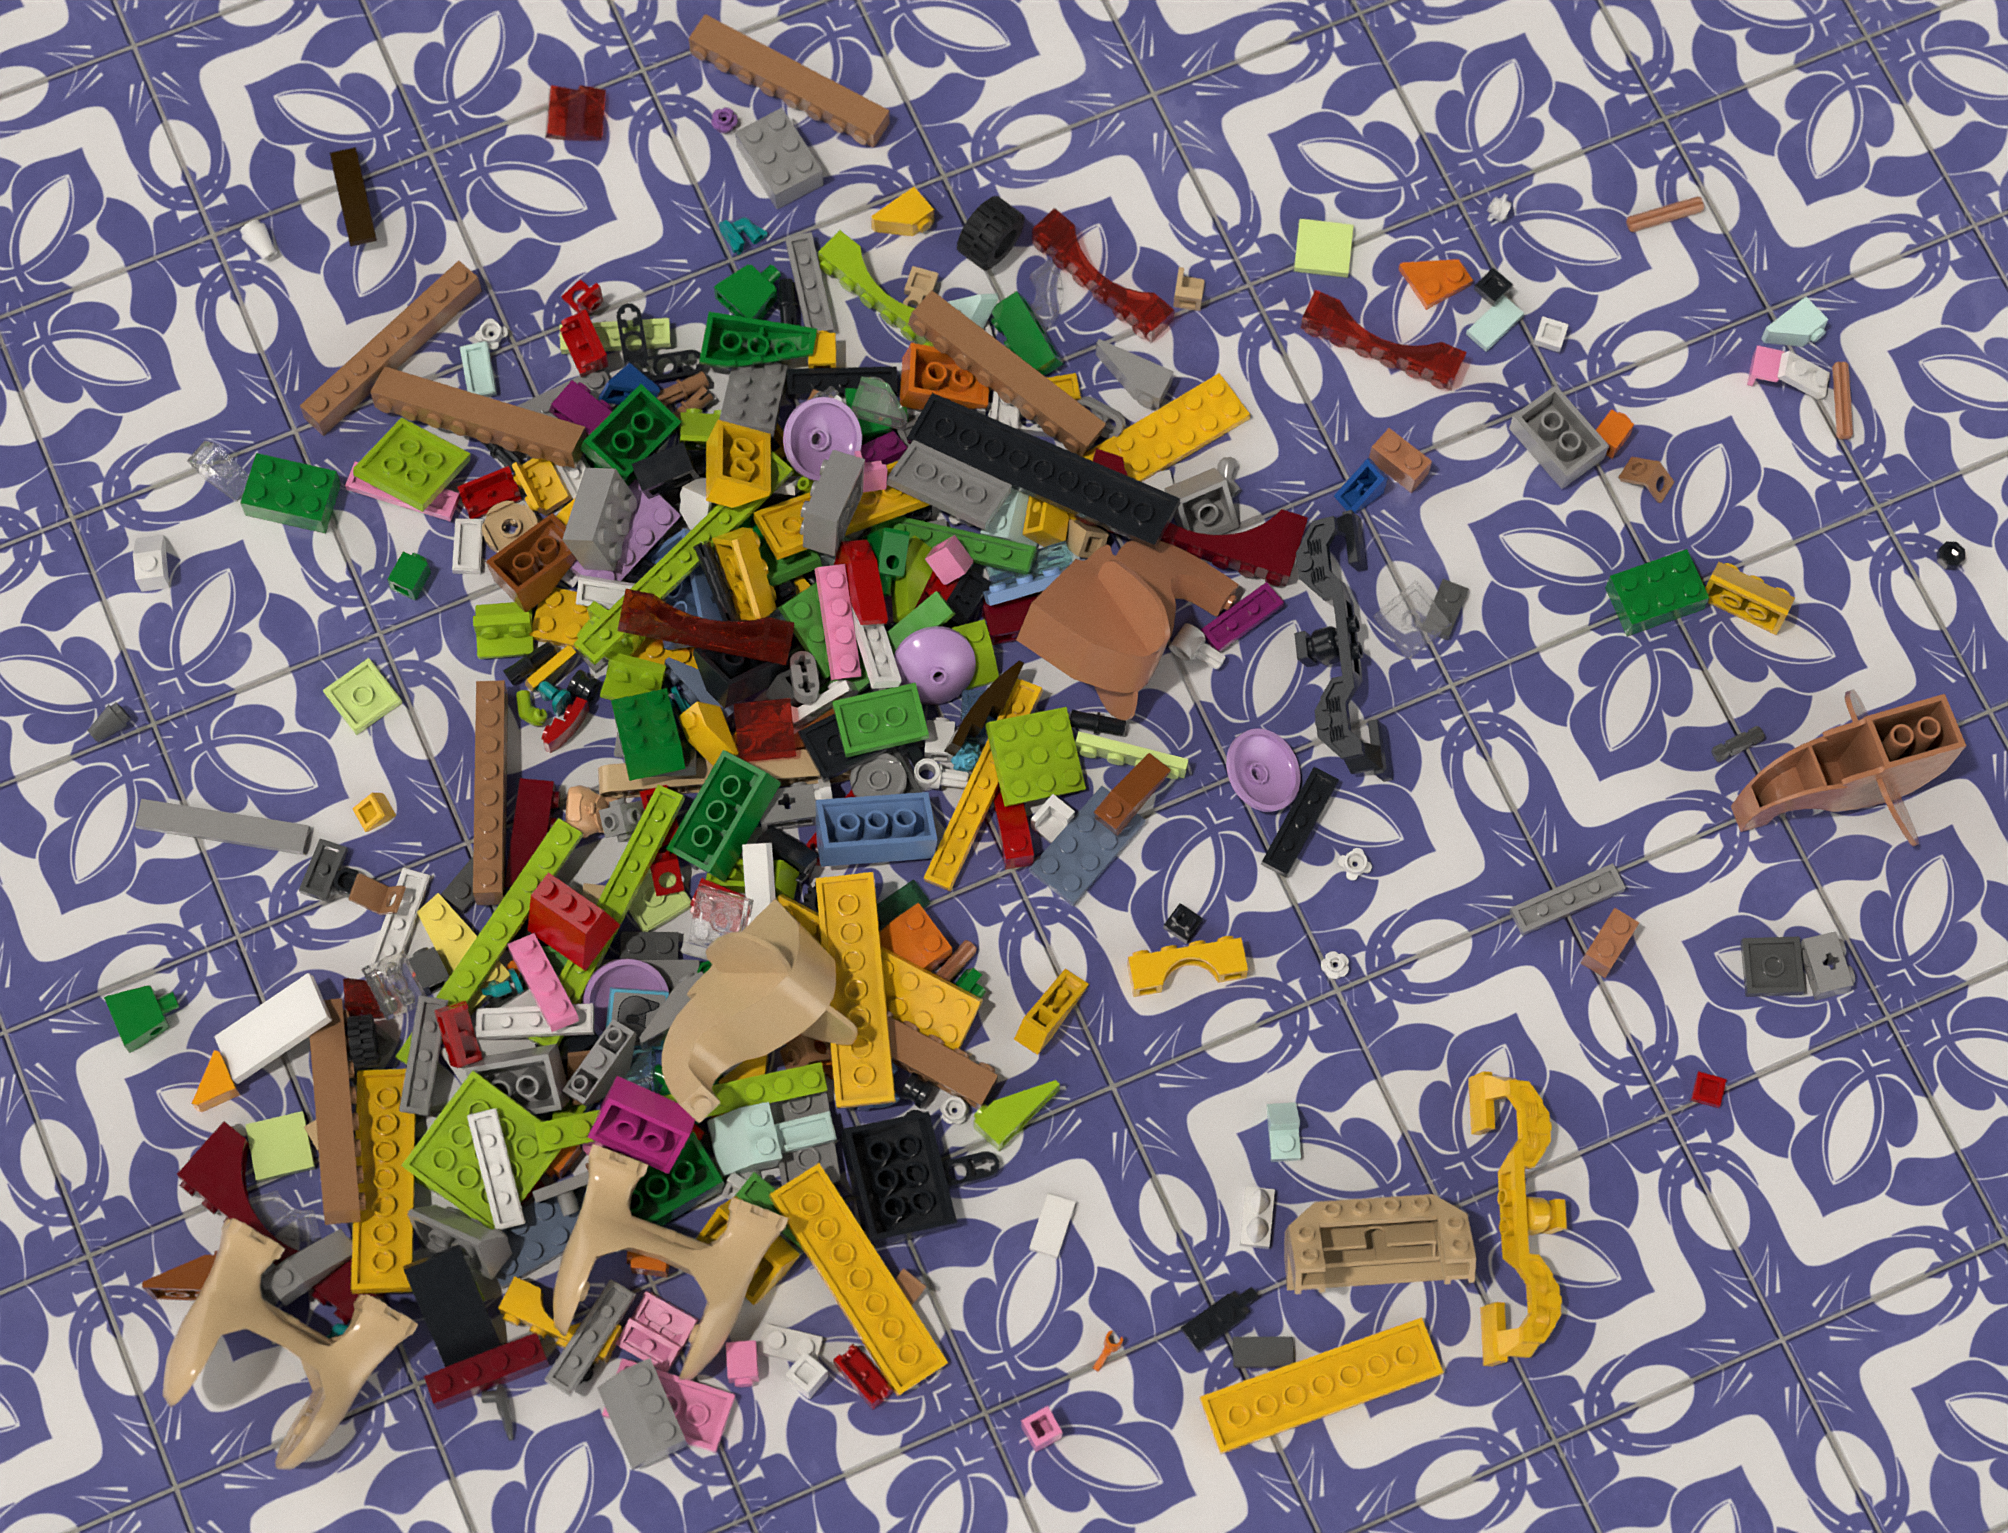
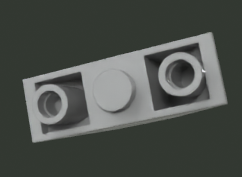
[562,1019,637,1106]

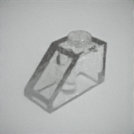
[852,376,907,431]
[187,441,249,502]

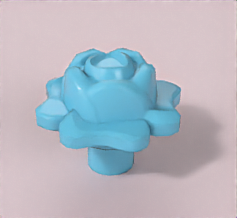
[951,742,982,773]

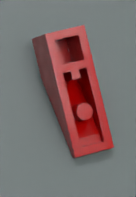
[834,540,888,625]
[993,787,1034,870]

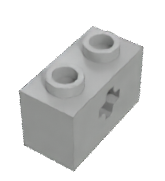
[760,782,816,833]
[1800,931,1855,1001]

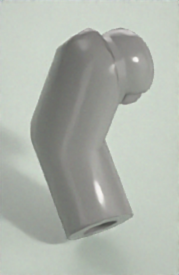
[1217,457,1241,498]

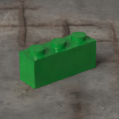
[991,291,1063,376]

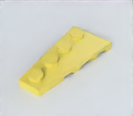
[417,893,511,1016]

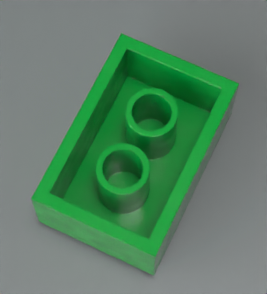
[580,384,681,483]
[240,453,341,534]
[1605,549,1709,637]
[611,688,686,781]

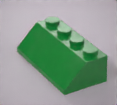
[666,750,781,882]
[630,1132,725,1226]

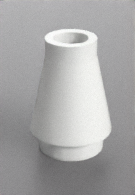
[240,219,277,261]

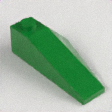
[699,312,817,368]

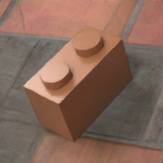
[1369,428,1432,493]
[1581,908,1639,978]

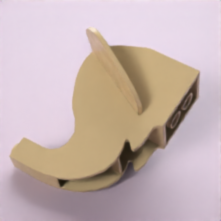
[662,899,858,1123]

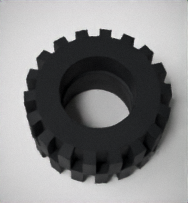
[957,196,1025,271]

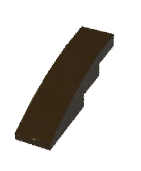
[330,147,377,247]
[944,660,1024,756]

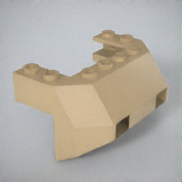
[1284,1194,1476,1294]

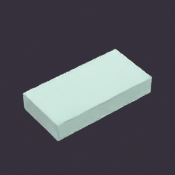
[1466,297,1524,352]
[460,341,497,397]
[774,1111,837,1155]

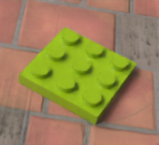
[353,417,471,512]
[985,707,1086,807]

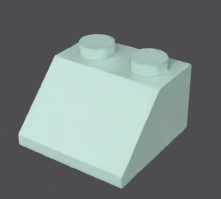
[981,488,1038,548]
[707,1102,782,1178]

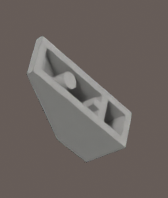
[1096,339,1174,409]
[639,971,704,1051]
[263,1229,352,1307]

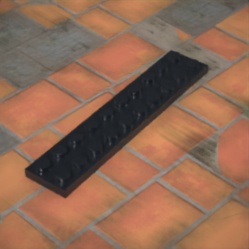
[907,393,1181,550]

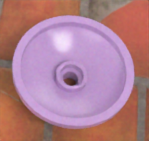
[783,397,862,481]
[894,626,976,705]
[1226,729,1300,812]
[583,958,669,1036]

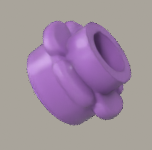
[711,107,738,133]

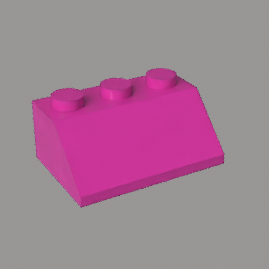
[588,1076,695,1174]

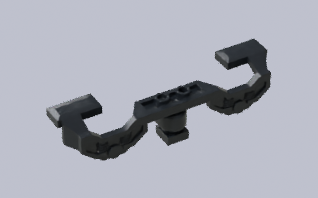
[1294,510,1393,782]

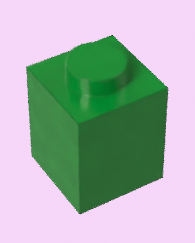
[387,551,431,601]

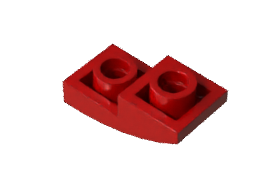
[541,697,589,753]

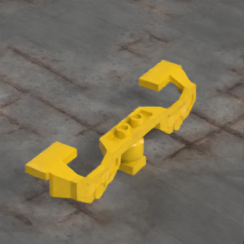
[1468,1071,1567,1367]

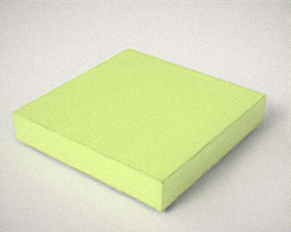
[1294,219,1353,278]
[323,658,402,735]
[628,869,692,932]
[245,1111,315,1182]

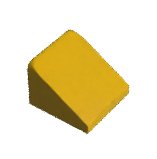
[352,792,396,832]

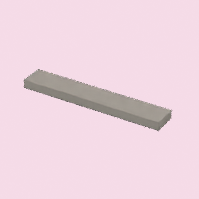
[135,799,310,855]

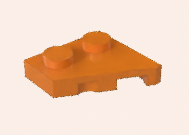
[1398,259,1473,310]

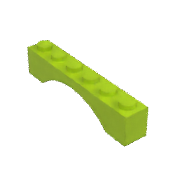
[818,230,934,347]

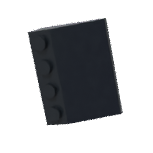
[840,1111,957,1248]

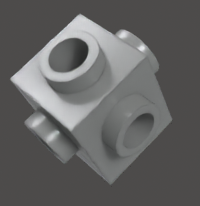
[599,798,644,841]

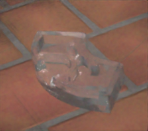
[1030,259,1064,332]
[249,1190,322,1242]

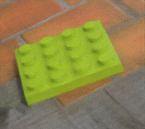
[401,1070,561,1231]

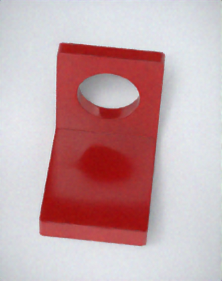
[561,279,603,315]
[650,848,684,897]

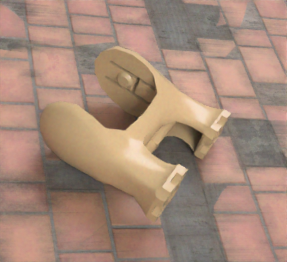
[553,1144,789,1380]
[163,1218,418,1470]

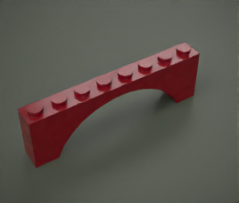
[1074,448,1308,586]
[176,1121,386,1325]

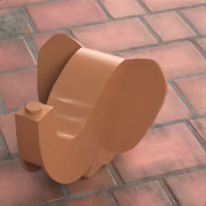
[1016,540,1239,720]
[1731,689,1966,847]

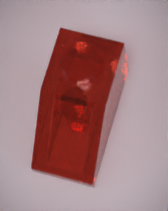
[343,978,392,1020]

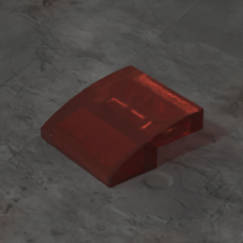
[545,85,606,141]
[734,698,796,762]

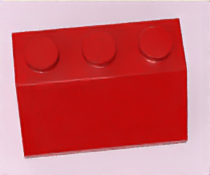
[528,872,620,971]

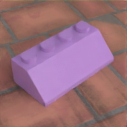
[569,479,681,581]

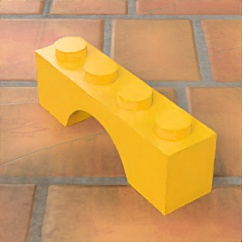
[1127,936,1248,997]
[498,1276,622,1364]

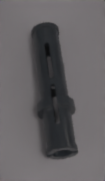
[693,540,741,626]

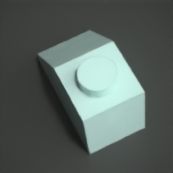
[1761,297,1828,347]

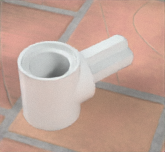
[1169,623,1225,669]
[914,758,969,791]

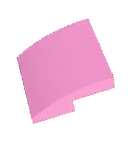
[615,1291,699,1373]

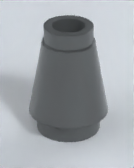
[87,702,131,743]

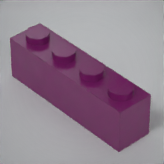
[549,380,658,476]

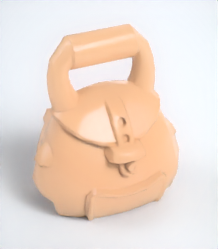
[565,785,618,838]

